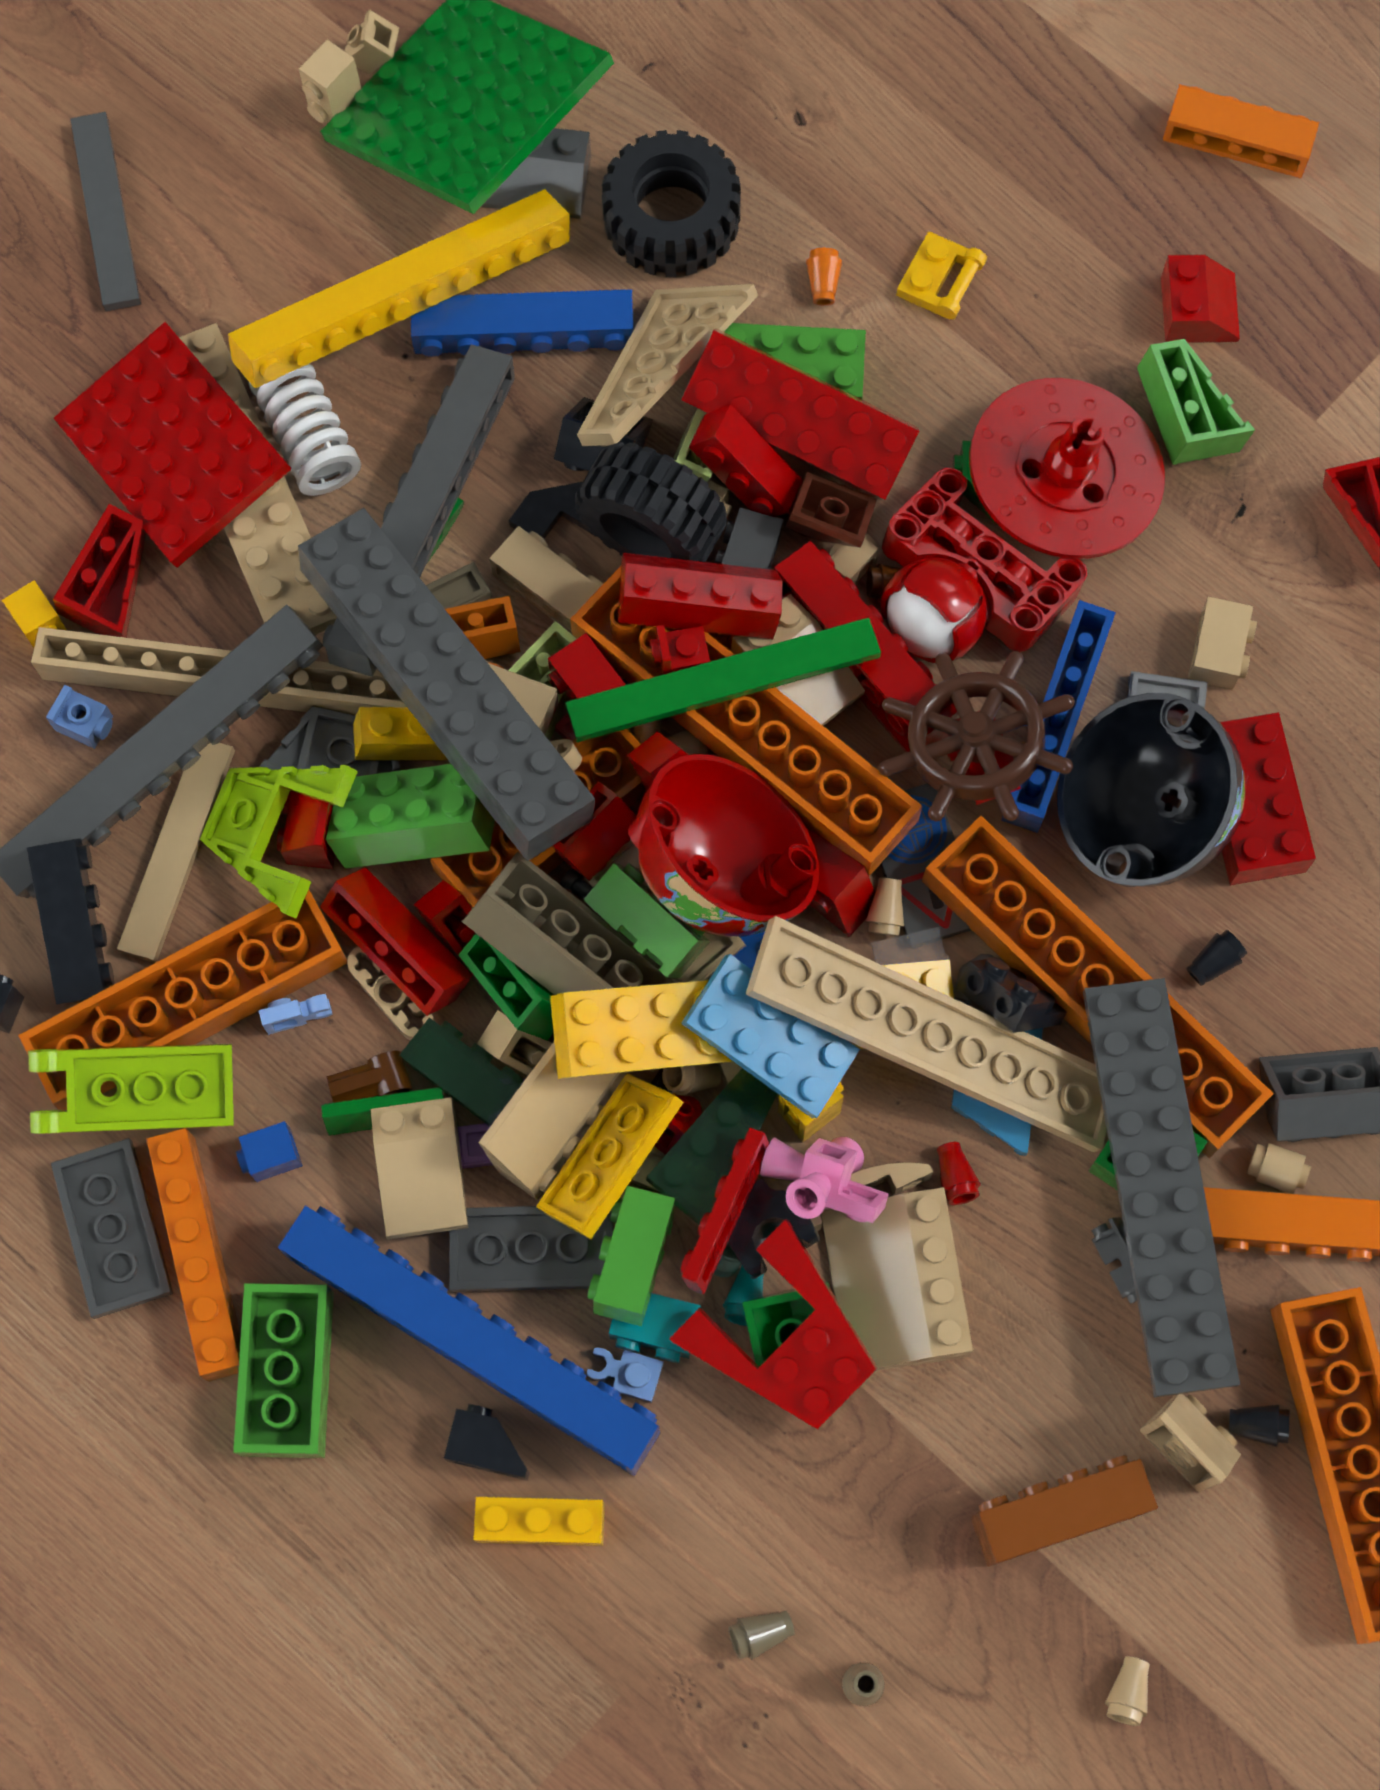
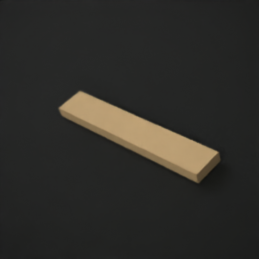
[117,743,235,963]

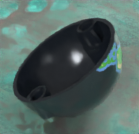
[1057,693,1245,887]

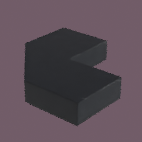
[509,482,592,539]

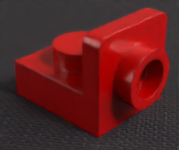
[650,624,710,675]

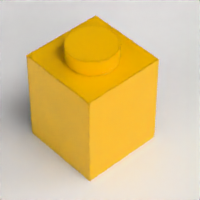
[2,580,66,648]

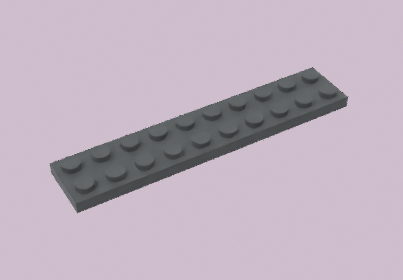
[1083,978,1240,1398]

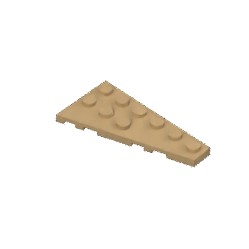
[577,284,758,446]

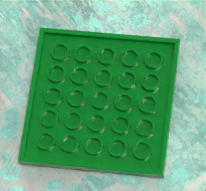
[320,0,614,215]

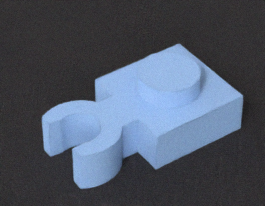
[258,994,333,1035]
[586,1348,664,1403]

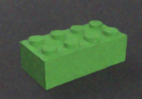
[724,323,866,400]
[326,764,495,869]
[233,1284,334,1458]

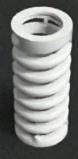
[244,364,361,496]

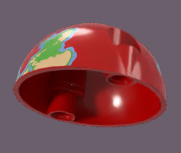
[628,754,819,937]

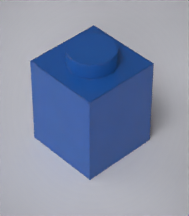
[236,1121,303,1182]

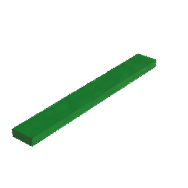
[565,618,881,743]

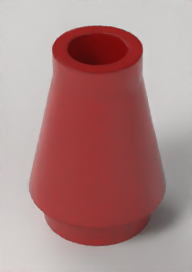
[937,1142,981,1205]

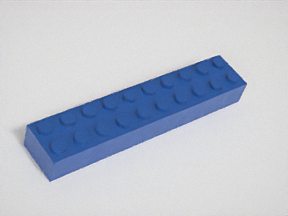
[278,1205,661,1477]

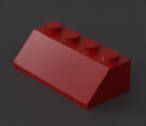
[618,553,782,640]

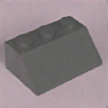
[481,128,591,219]
[1259,1047,1380,1142]

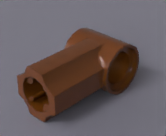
[326,1050,412,1103]

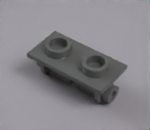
[1091,1217,1137,1304]

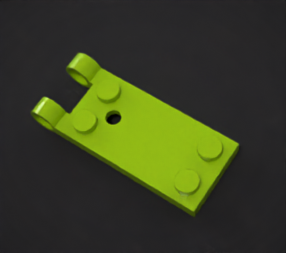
[28,1044,234,1134]

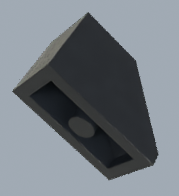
[444,1404,530,1481]

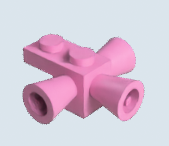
[760,1137,888,1223]

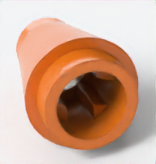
[806,247,842,306]

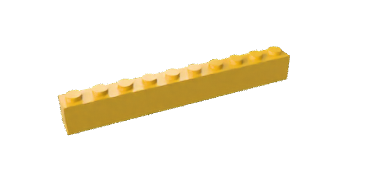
[228,189,570,388]

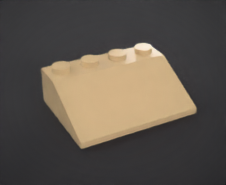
[478,1042,630,1200]
[821,1187,973,1371]

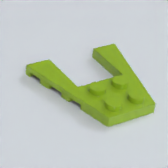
[199,765,358,919]

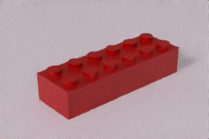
[681,328,919,500]
[774,540,958,753]

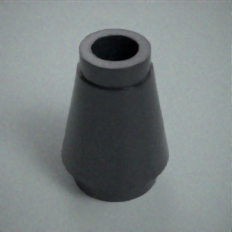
[1186,930,1247,986]
[1229,1405,1290,1447]

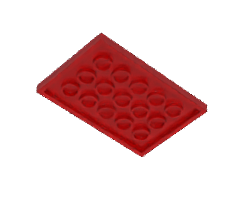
[53,322,292,568]

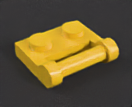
[896,231,987,320]

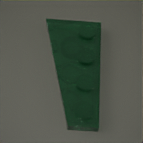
[646,1068,778,1225]

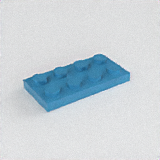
[681,954,860,1118]

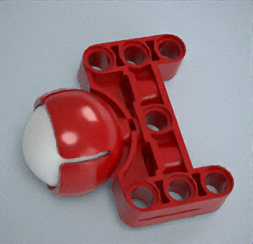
[880,467,1088,663]

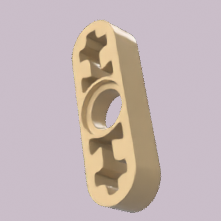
[347,946,435,1042]

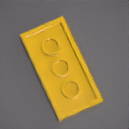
[536,1073,684,1239]

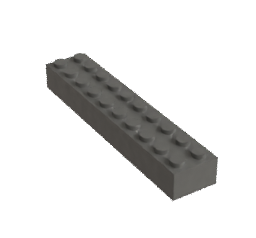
[298,508,595,861]

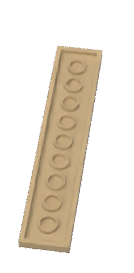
[179,323,337,635]
[746,916,1107,1152]

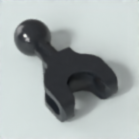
[696,1122,820,1280]

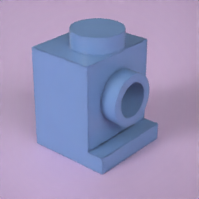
[46,685,113,749]

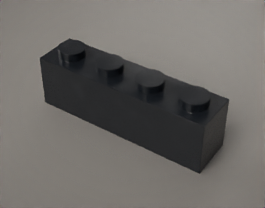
[27,838,114,1005]

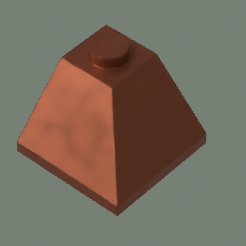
[786,472,877,548]

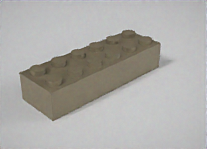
[462,851,682,1072]

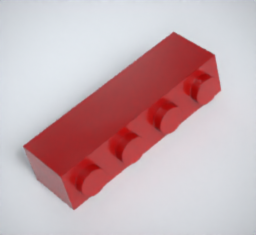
[320,867,473,1016]

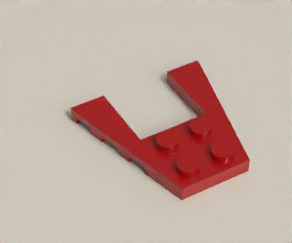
[669,1219,877,1430]

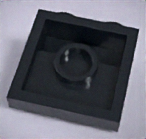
[957,957,1067,1033]

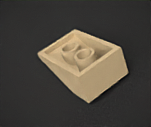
[731,594,865,726]
[371,1097,468,1240]
[1139,1394,1241,1492]

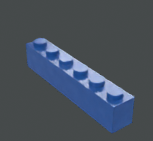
[411,289,634,357]
[1001,600,1116,833]

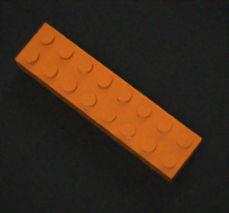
[18,890,347,1110]
[1270,1287,1380,1644]

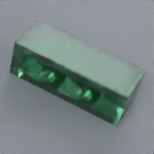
[399,1017,524,1127]

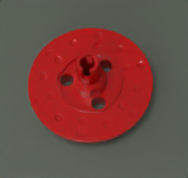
[969,378,1165,559]

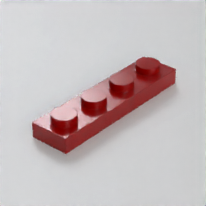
[681,1128,769,1295]

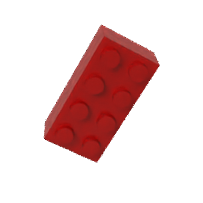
[1220,712,1316,886]

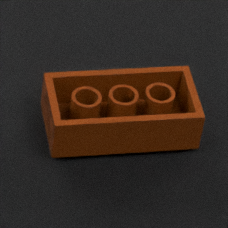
[971,1455,1159,1567]

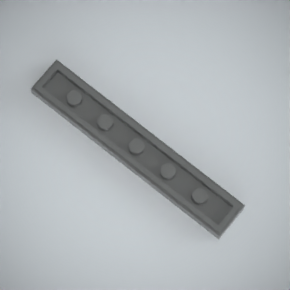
[70,112,141,311]

